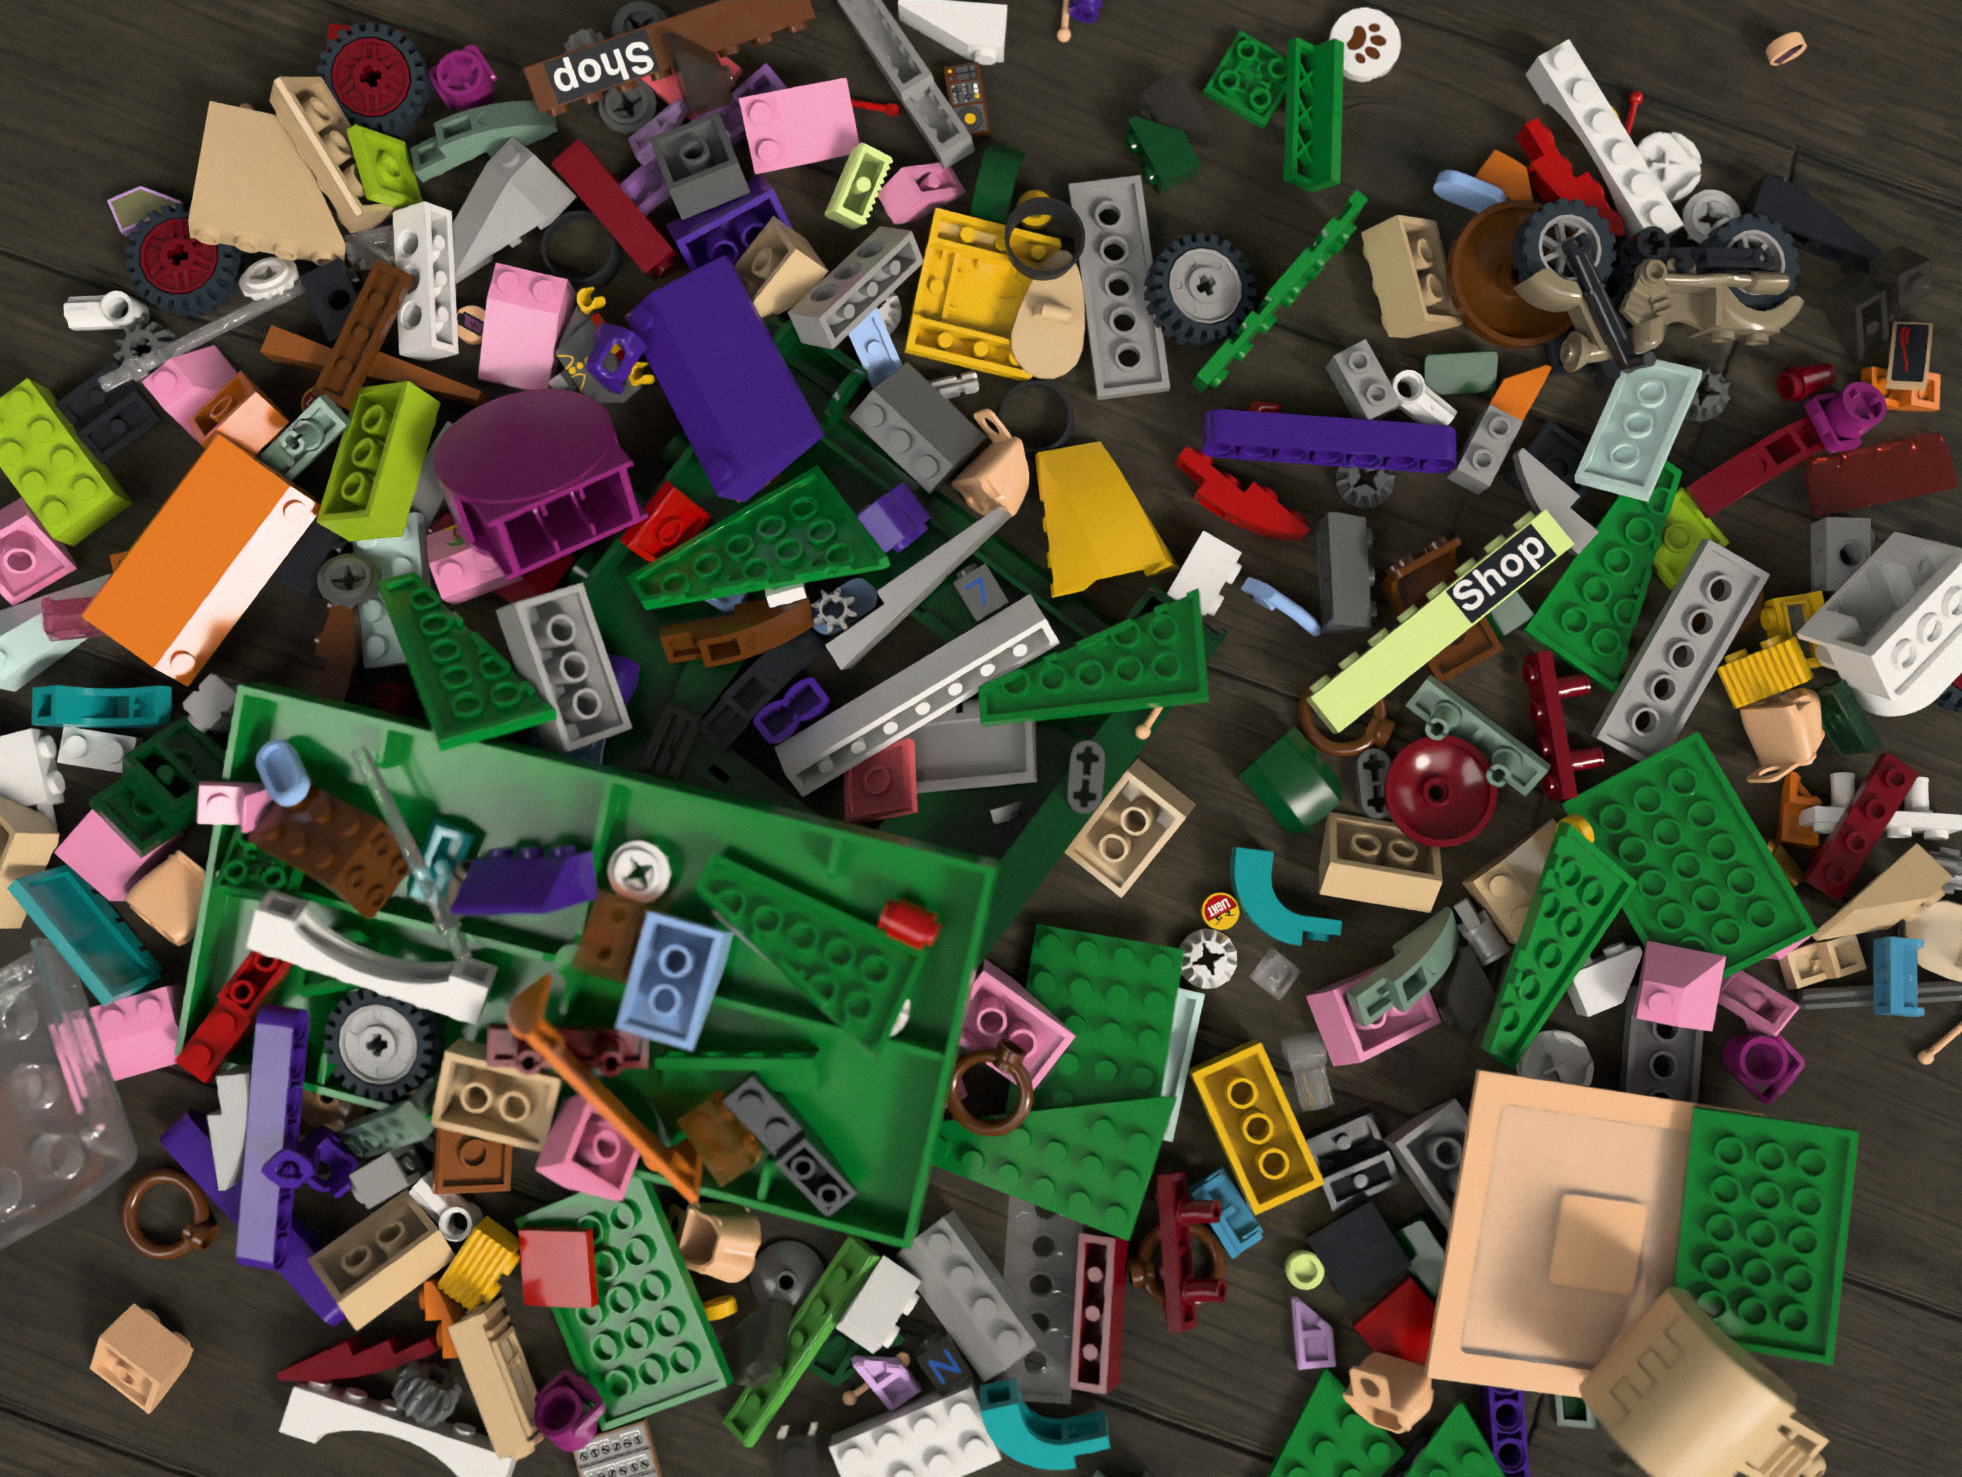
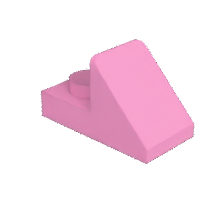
[196,782,276,832]
[1718,970,1799,1037]

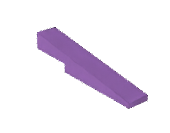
[622,63,788,214]

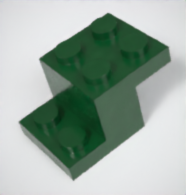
[89,715,226,858]

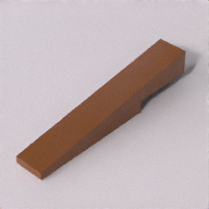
[260,325,490,407]

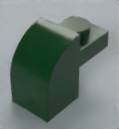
[970,144,1025,225]

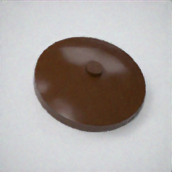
[1447,200,1587,349]

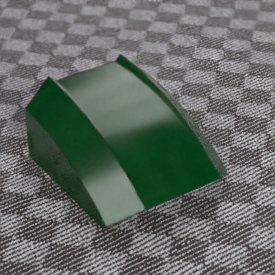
[1235,726,1342,834]

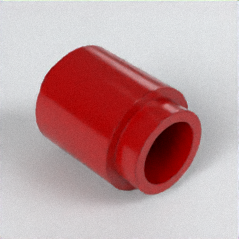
[878,898,941,951]

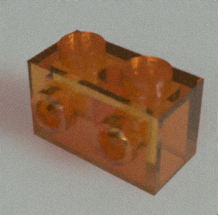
[573,890,651,986]
[677,1091,763,1187]

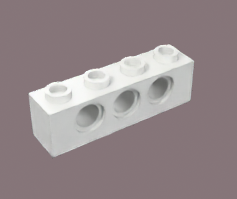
[393,201,459,362]

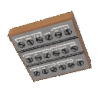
[573,1418,663,1477]

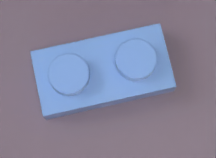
[848,307,902,389]

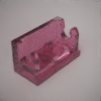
[42,597,108,642]

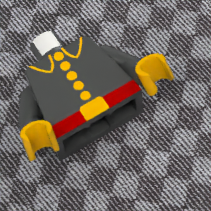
[548,287,655,404]

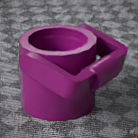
[429,45,498,112]
[1804,382,1887,453]
[1722,1033,1805,1105]
[534,1370,606,1452]

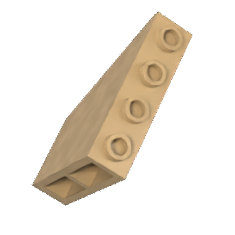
[188,101,346,266]

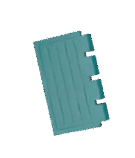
[7,865,164,1006]

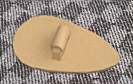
[1011,251,1085,379]
[1902,900,1962,982]

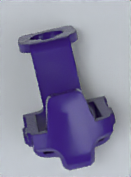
[585,323,650,395]
[261,1125,359,1198]

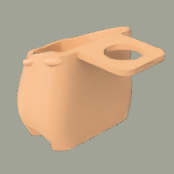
[951,409,1029,518]
[1740,688,1825,783]
[125,850,206,946]
[666,1201,761,1283]
[1343,1352,1434,1434]

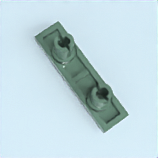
[257,394,352,481]
[1405,674,1551,796]
[339,1082,437,1158]

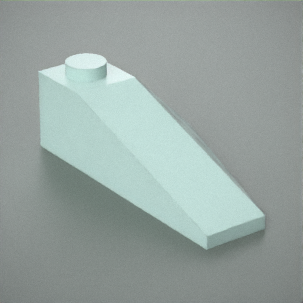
[0,574,111,692]

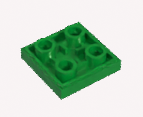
[1202,30,1287,130]
[213,824,304,902]

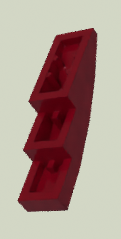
[276,1331,441,1381]

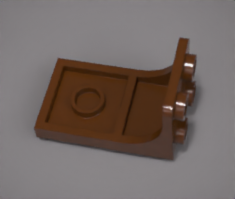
[1378,536,1504,683]
[247,784,417,919]

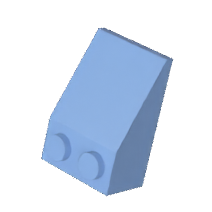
[615,911,734,1051]

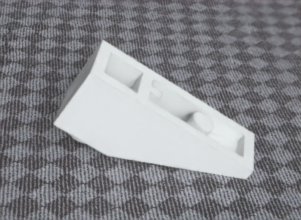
[898,0,1007,65]

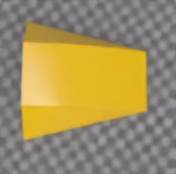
[1035,441,1180,598]

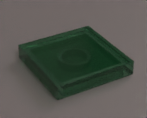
[1809,679,1883,756]

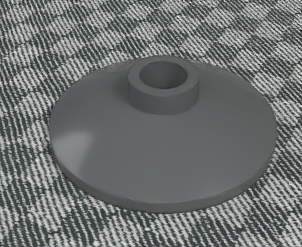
[750,1240,825,1317]

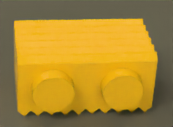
[1716,634,1814,709]
[436,1216,520,1312]

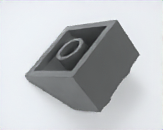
[650,112,750,220]

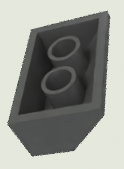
[850,362,988,493]
[1315,512,1377,634]

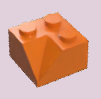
[187,370,289,458]

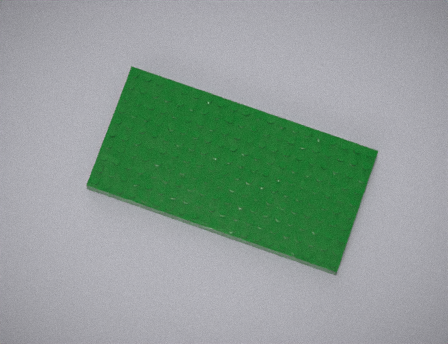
[174,682,1001,1249]

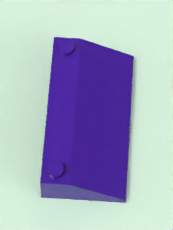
[625,255,825,502]

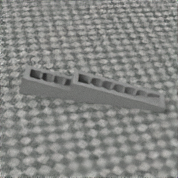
[836,0,975,170]
[825,507,1012,670]

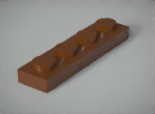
[312,259,414,411]

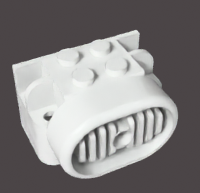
[1796,532,1962,717]

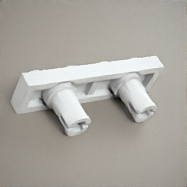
[1799,772,1962,840]

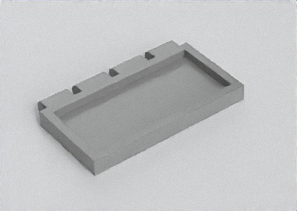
[899,699,1037,793]

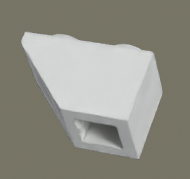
[1567,941,1643,1017]

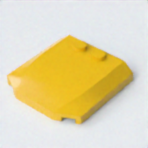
[904,208,1062,382]

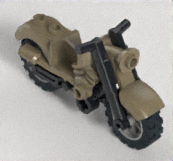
[1511,198,1804,387]

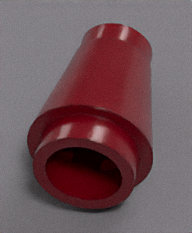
[1776,363,1836,402]

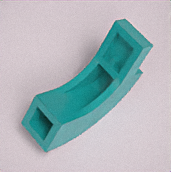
[32,685,173,728]
[1230,847,1342,946]
[979,1378,1111,1470]

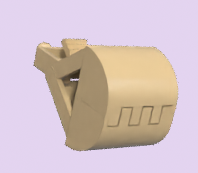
[1578,1286,1830,1477]

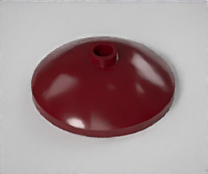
[1384,735,1498,847]

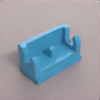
[1873,937,1924,1017]
[1187,1166,1264,1259]

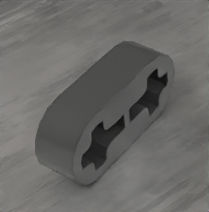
[1066,740,1105,814]
[1354,748,1391,819]

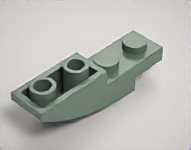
[410,101,558,183]
[1346,906,1461,1027]

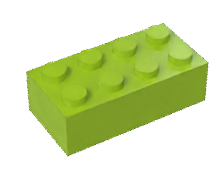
[0,378,133,547]
[316,381,440,541]

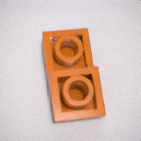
[419,1274,463,1359]

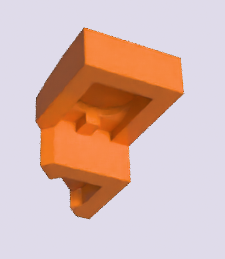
[1474,149,1533,202]
[1485,364,1552,421]
[1776,771,1823,849]

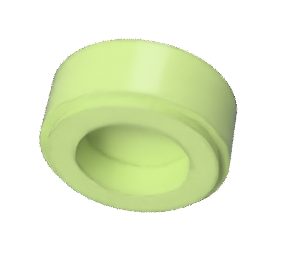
[1285,1249,1324,1290]

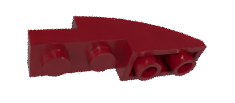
[1685,415,1825,519]

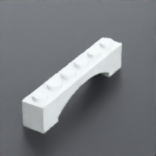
[1526,39,1684,249]
[246,889,498,1025]
[279,1380,517,1477]

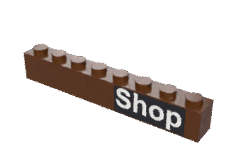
[521,0,816,117]

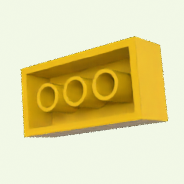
[1188,1039,1325,1215]

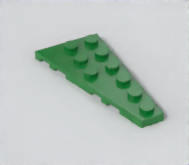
[1192,190,1368,394]
[694,852,929,1062]
[1266,1367,1405,1477]

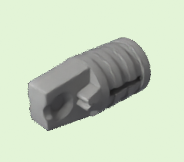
[1454,897,1511,966]

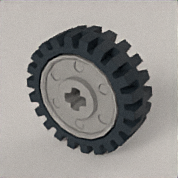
[1144,233,1256,348]
[324,988,446,1100]

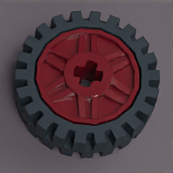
[316,22,432,136]
[125,203,245,318]

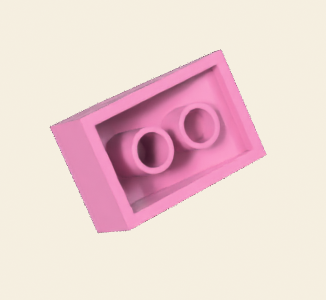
[739,78,859,174]
[478,263,576,391]
[960,959,1076,1090]
[1306,962,1441,1067]

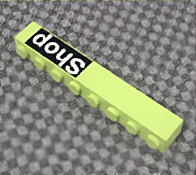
[1305,509,1574,734]

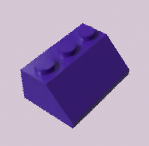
[666,173,793,272]
[451,845,598,915]

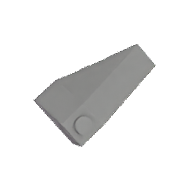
[452,137,576,284]

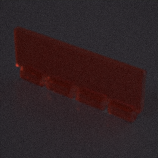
[1804,433,1957,517]

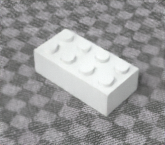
[829,1375,1001,1477]

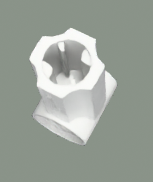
[64,291,150,331]
[1389,370,1457,426]
[409,1169,483,1242]

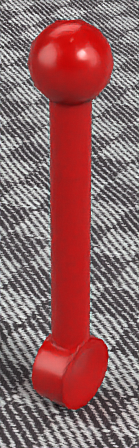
[1624,91,1643,135]
[851,99,900,116]

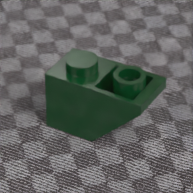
[1123,116,1201,195]

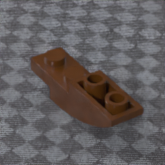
[314,587,364,704]
[660,593,815,668]

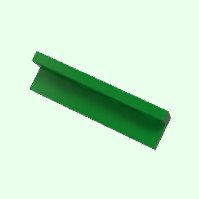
[1284,37,1344,193]
[655,1048,820,1092]

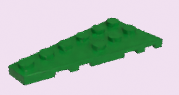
[1521,460,1682,695]
[377,572,557,752]
[978,588,1210,727]
[1480,820,1638,1070]

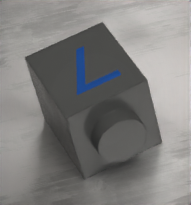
[953,563,1009,625]

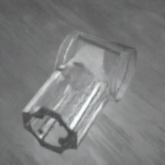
[1281,1031,1334,1111]

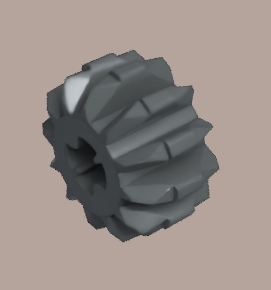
[113,320,183,383]
[391,1359,462,1426]

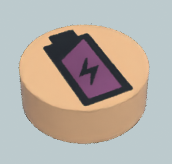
[1765,32,1807,65]
[457,305,485,345]

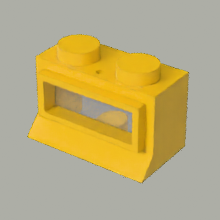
[1760,590,1824,669]

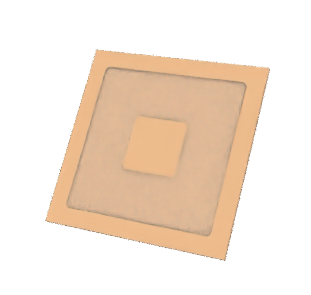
[1424,1069,1765,1398]

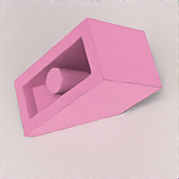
[878,163,966,225]

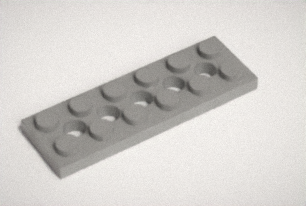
[1068,175,1170,400]
[1591,538,1770,762]

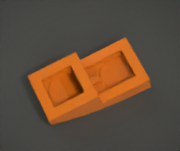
[1861,366,1941,412]

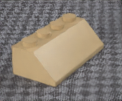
[269,77,399,233]

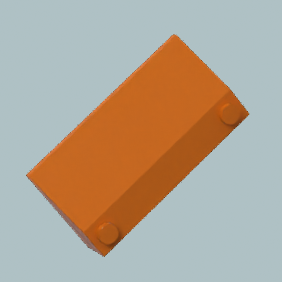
[81,432,321,687]
[505,973,705,1204]

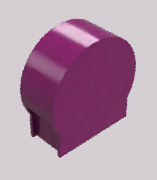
[433,389,648,581]

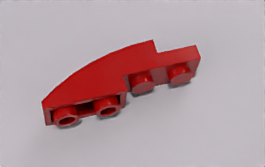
[1515,117,1626,246]
[1174,445,1310,541]
[174,950,294,1083]

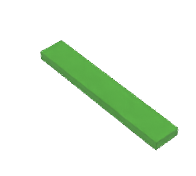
[723,1234,882,1448]

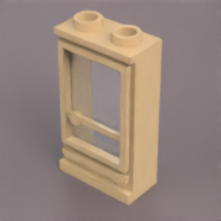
[448,1296,544,1460]

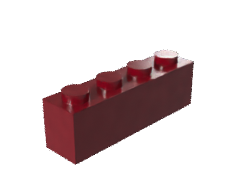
[1070,1227,1128,1394]

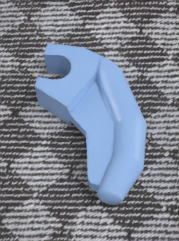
[1241,577,1322,636]

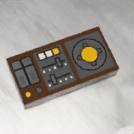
[943,62,991,139]

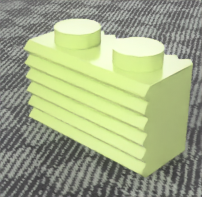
[824,142,893,230]

